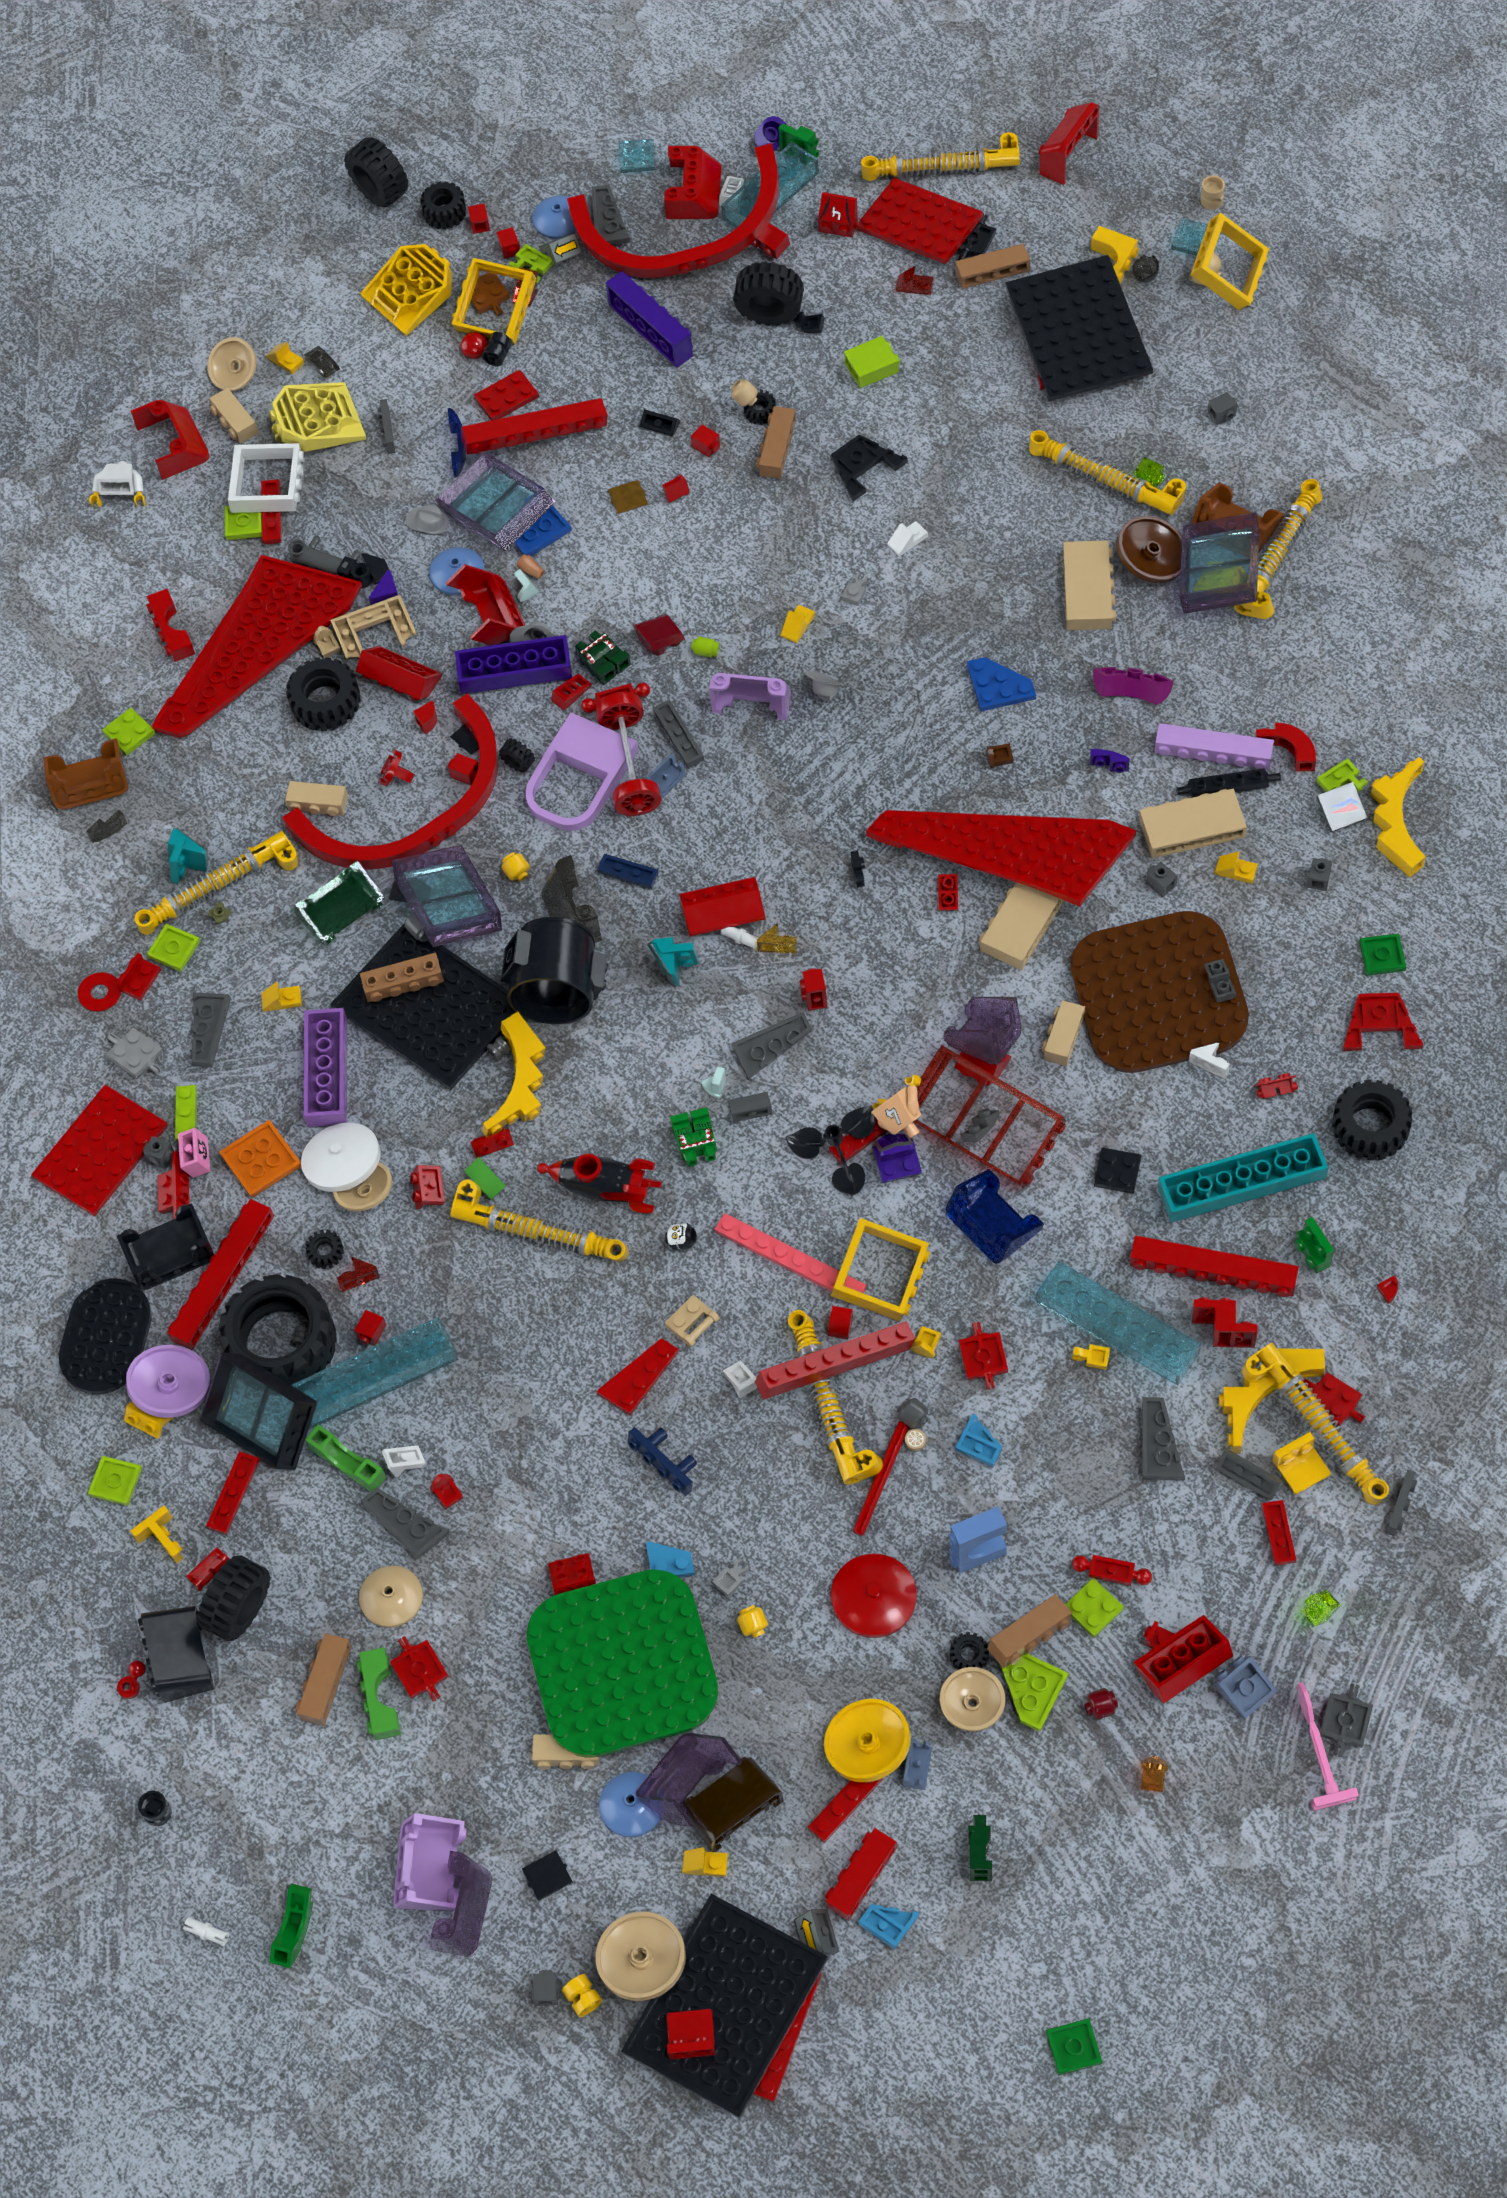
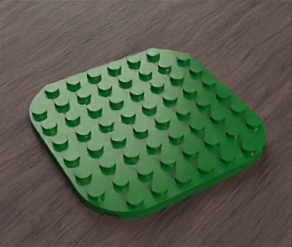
[527,1569,719,1758]

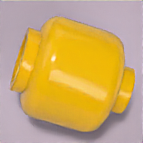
[501,852,530,882]
[737,1605,769,1639]

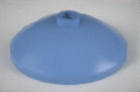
[532,195,576,239]
[429,547,485,595]
[599,1772,665,1837]

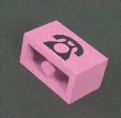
[178,1128,210,1178]

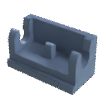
[645,754,686,799]
[903,1738,932,1790]

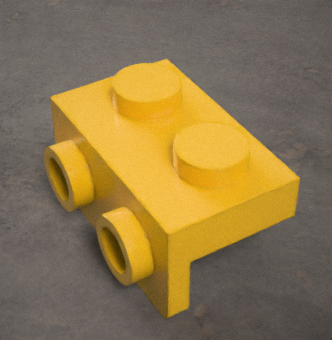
[124,1401,173,1439]

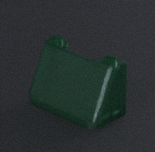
[292,861,385,945]

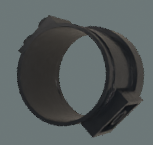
[500,917,608,1024]

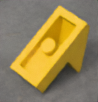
[266,342,304,375]
[781,604,815,643]
[1214,852,1258,884]
[261,982,302,1012]
[682,1847,728,1877]

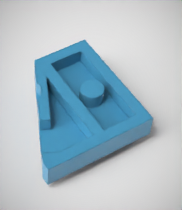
[955,1414,1002,1467]

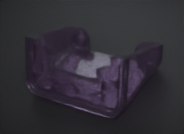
[943,997,1022,1065]
[430,1851,492,1957]

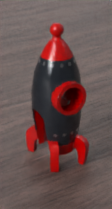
[537,1154,662,1213]

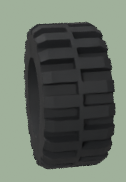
[344,137,409,207]
[733,261,804,326]
[286,657,361,731]
[1332,1079,1412,1160]
[197,1555,271,1641]

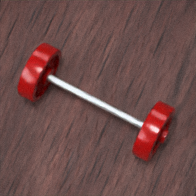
[595,692,662,816]

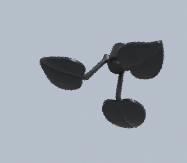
[786,1106,875,1195]

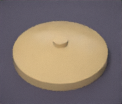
[596,1912,686,2001]

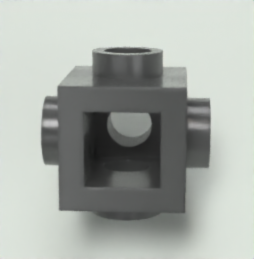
[143,1136,174,1169]

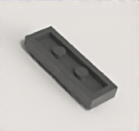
[377,399,396,454]
[1216,1449,1282,1500]
[1386,1469,1417,1536]

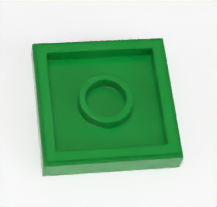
[1359,933,1407,976]
[1046,2018,1103,2076]

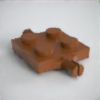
[471,272,510,316]

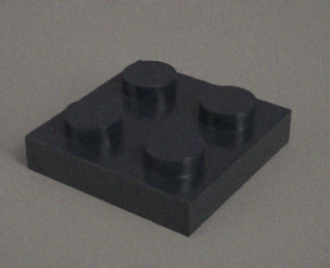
[1094,1147,1142,1194]

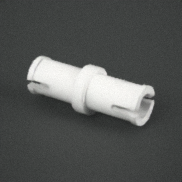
[721,927,761,950]
[183,1917,229,1946]

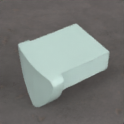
[514,569,539,602]
[702,1067,726,1099]

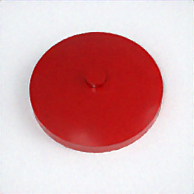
[831,1553,917,1638]

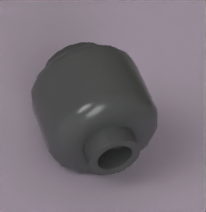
[897,1398,929,1429]

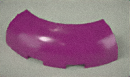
[1093,667,1174,705]

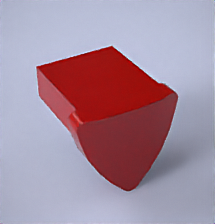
[662,474,689,503]
[430,1474,463,1509]

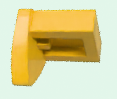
[910,1326,941,1358]

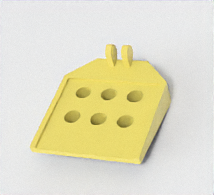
[270,382,366,452]

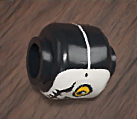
[665,1223,697,1251]

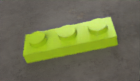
[175,1085,197,1143]

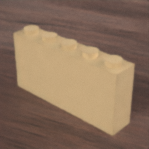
[1063,540,1116,630]
[1139,789,1247,858]
[979,882,1064,970]

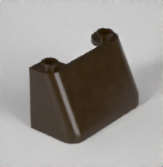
[682,1757,784,1852]

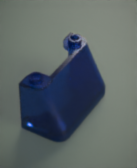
[946,1169,1044,1264]

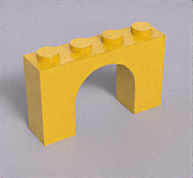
[1091,226,1139,284]

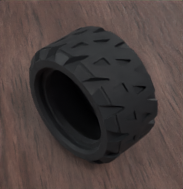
[219,1274,337,1394]

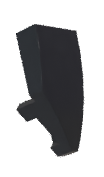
[793,311,825,333]
[361,553,390,584]

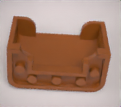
[1192,482,1284,558]
[43,738,128,809]

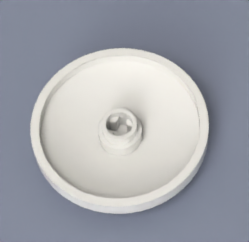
[301,1123,381,1192]

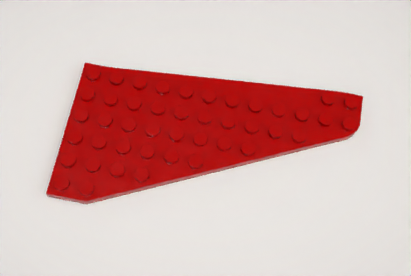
[152,555,362,737]
[866,810,1136,907]

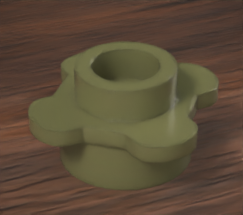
[208,902,231,923]

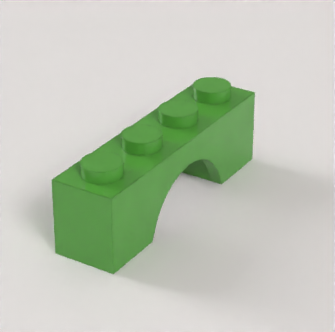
[305,1424,386,1492]
[357,1647,401,1740]

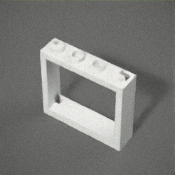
[228,443,304,513]

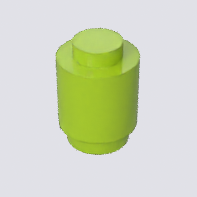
[691,636,720,658]

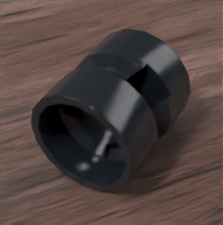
[481,332,512,367]
[138,1790,172,1826]

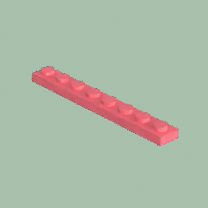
[714,1213,867,1293]

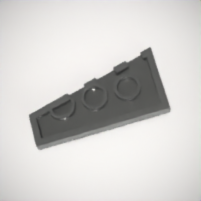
[592,185,631,245]
[192,992,231,1067]
[732,1012,812,1080]
[1142,1397,1185,1480]
[361,1488,449,1560]

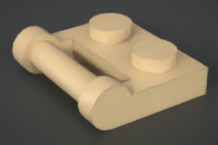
[665,1295,720,1347]

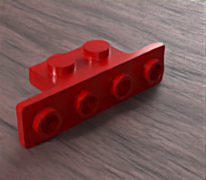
[157,1151,190,1219]

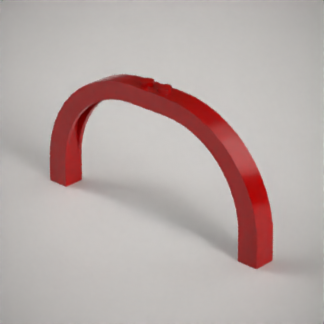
[567,143,780,278]
[282,693,499,870]

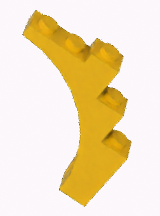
[1370,757,1426,877]
[482,1012,546,1137]
[1219,1348,1325,1454]

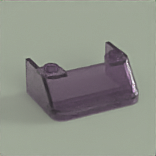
[636,1733,742,1827]

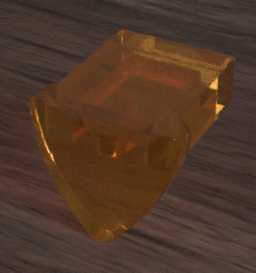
[1141,1756,1168,1792]

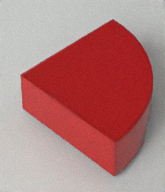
[1377,1275,1398,1304]

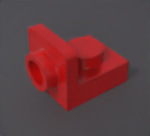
[1143,1621,1175,1649]

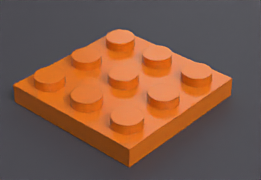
[219,1120,301,1198]

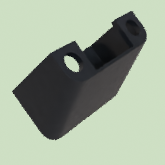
[138,1606,215,1703]

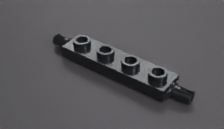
[1176,768,1281,798]

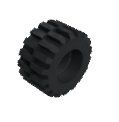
[420,181,466,230]

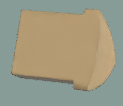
[313,626,341,659]

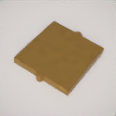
[608,480,648,514]

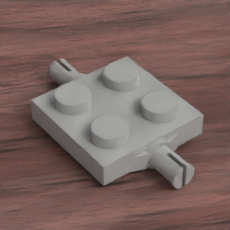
[106,1028,163,1078]

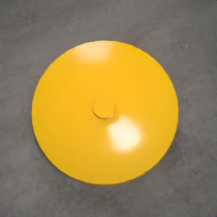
[824,1699,911,1782]

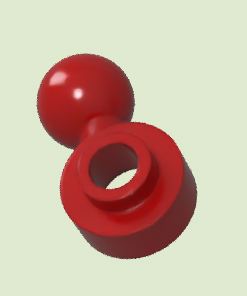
[117,1660,146,1699]

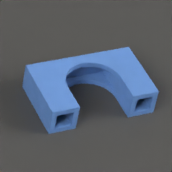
[948,1506,1007,1573]

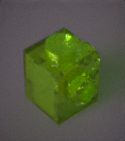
[1135,457,1165,487]
[1301,1589,1341,1626]

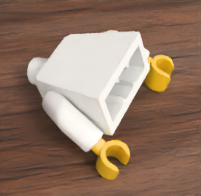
[89,461,146,507]

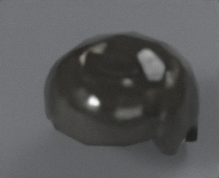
[1132,255,1159,283]

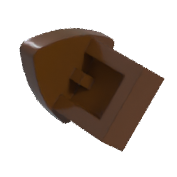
[986,743,1014,768]

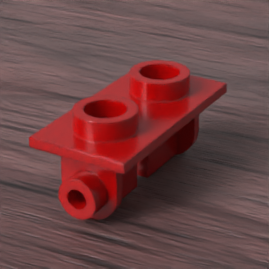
[1254,1073,1298,1099]
[470,1128,514,1159]
[186,1547,229,1591]

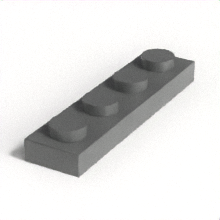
[653,700,704,768]

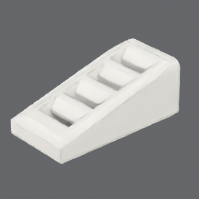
[719,176,744,209]

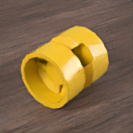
[561,1974,603,2017]

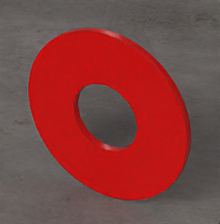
[78,972,121,1012]

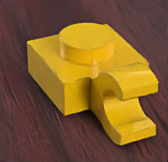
[1072,1344,1110,1370]

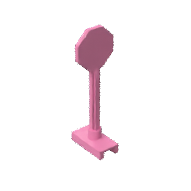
[1297,1682,1359,1811]

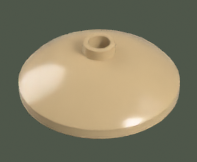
[208,337,256,391]
[333,1162,392,1211]
[359,1566,423,1628]
[940,1667,1005,1732]

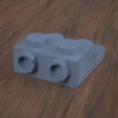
[1214,1656,1278,1718]

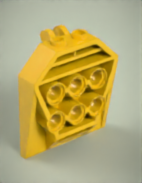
[360,244,453,336]

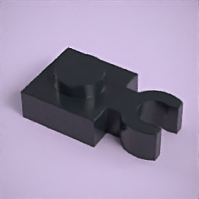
[850,850,865,888]

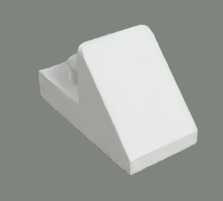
[887,521,928,557]
[1189,1043,1230,1079]
[723,1361,757,1398]
[382,1445,425,1478]

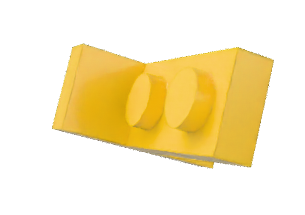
[130,1505,184,1563]

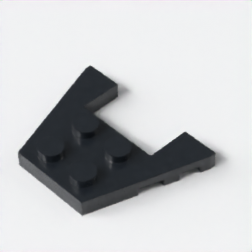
[831,435,908,502]

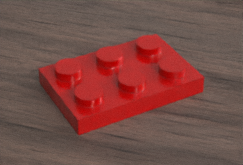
[474,369,539,420]

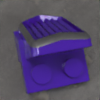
[872,1133,922,1184]

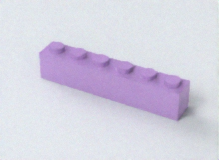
[1155,723,1274,770]

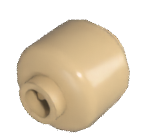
[731,379,758,407]

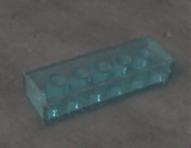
[721,142,819,228]

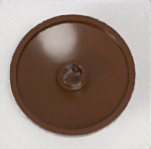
[1116,516,1189,584]

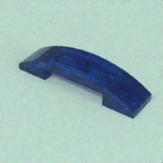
[448,408,466,478]

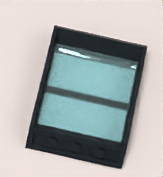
[200,1352,317,1470]

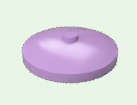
[126,1345,210,1418]

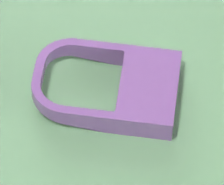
[526,713,638,831]

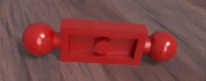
[581,682,650,713]
[1072,1555,1152,1586]

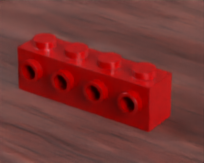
[825,1828,897,1921]

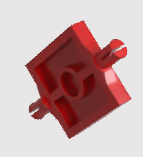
[959,1322,1008,1390]
[1303,1372,1366,1427]
[390,1636,449,1702]

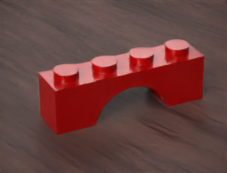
[146,588,195,662]

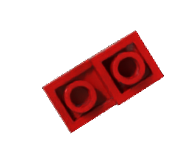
[938,874,958,911]

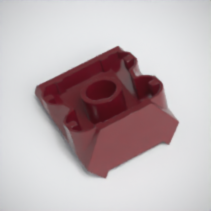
[633,614,685,656]

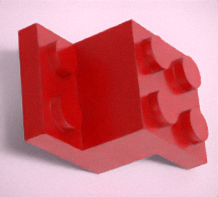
[1192,1297,1258,1348]

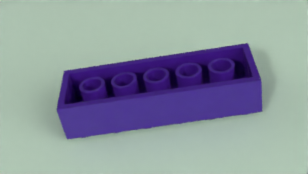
[605,271,693,368]
[455,635,573,694]

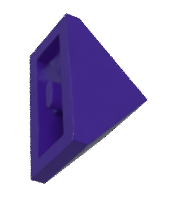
[369,570,398,605]

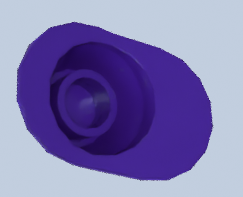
[754,116,787,151]

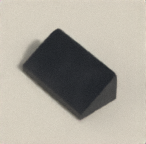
[639,409,680,436]

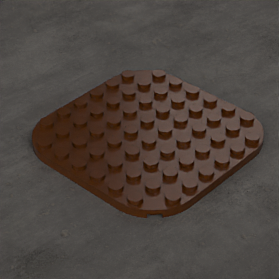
[1071,911,1249,1073]

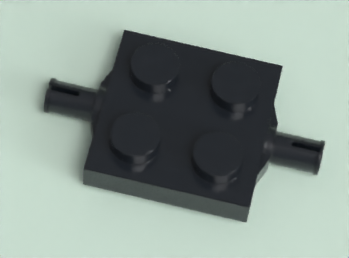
[957,213,996,260]

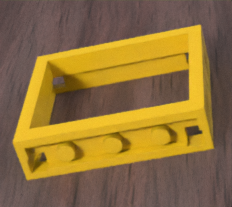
[1190,212,1269,310]
[452,258,537,345]
[831,1218,930,1322]

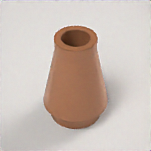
[516,554,545,579]

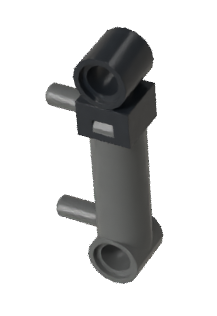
[288,535,372,588]

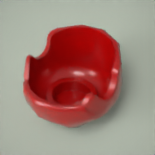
[461,332,487,359]

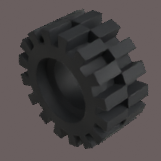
[744,390,776,425]
[498,738,535,773]
[305,1229,344,1269]
[950,1632,989,1670]

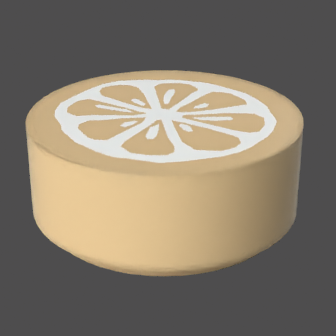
[905,1429,926,1451]

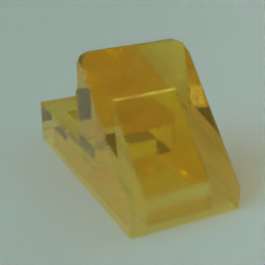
[757,923,797,954]

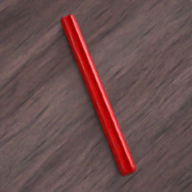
[853,1421,908,1536]

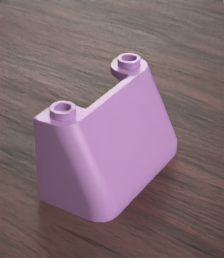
[709,673,791,720]
[393,1813,466,1911]

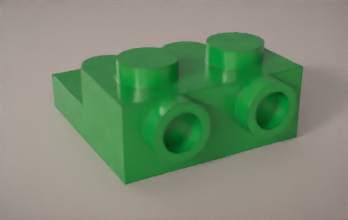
[779,123,820,166]
[1294,1216,1334,1274]

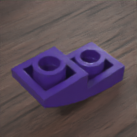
[1090,749,1130,773]

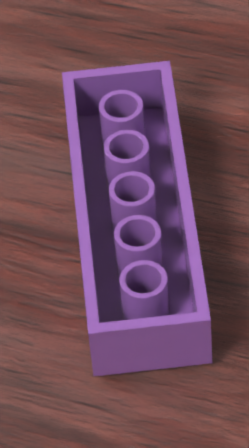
[304,1008,347,1127]

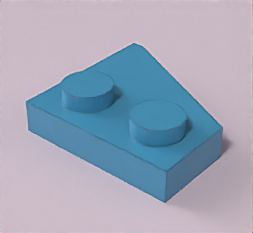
[646,1541,695,1578]
[858,1904,920,1950]

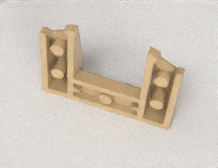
[330,595,416,660]

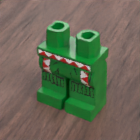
[670,1107,717,1167]

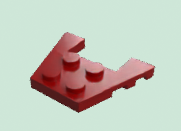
[1343,992,1423,1051]

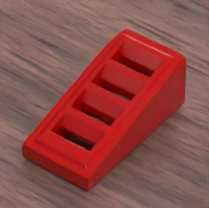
[551,673,592,710]

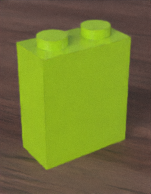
[844,335,900,388]

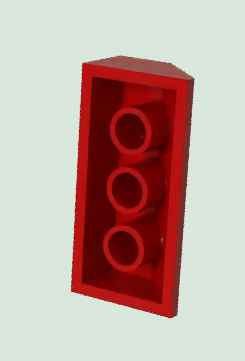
[356,646,443,701]
[679,877,766,937]
[1134,1615,1233,1704]

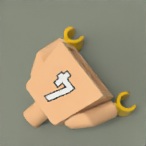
[872,1074,921,1138]

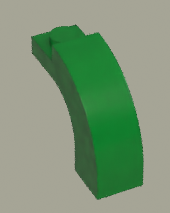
[269,1883,313,1968]

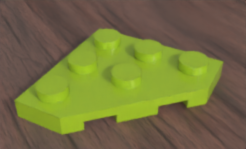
[1000,1653,1069,1732]

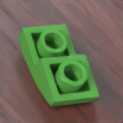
[464,1157,506,1200]

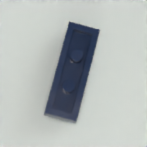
[597,853,659,889]

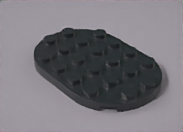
[59,1278,152,1394]

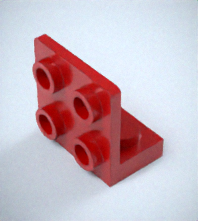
[548,1553,596,1595]
[667,2009,716,2060]

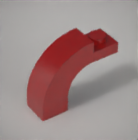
[1255,722,1316,772]

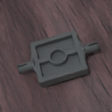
[1320,1684,1373,1757]

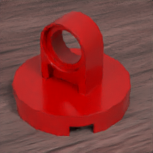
[378,749,415,786]

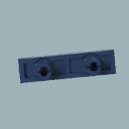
[628,1427,697,1496]

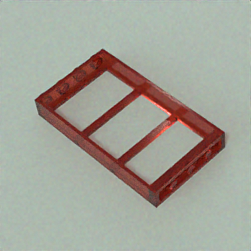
[913,1045,1066,1189]

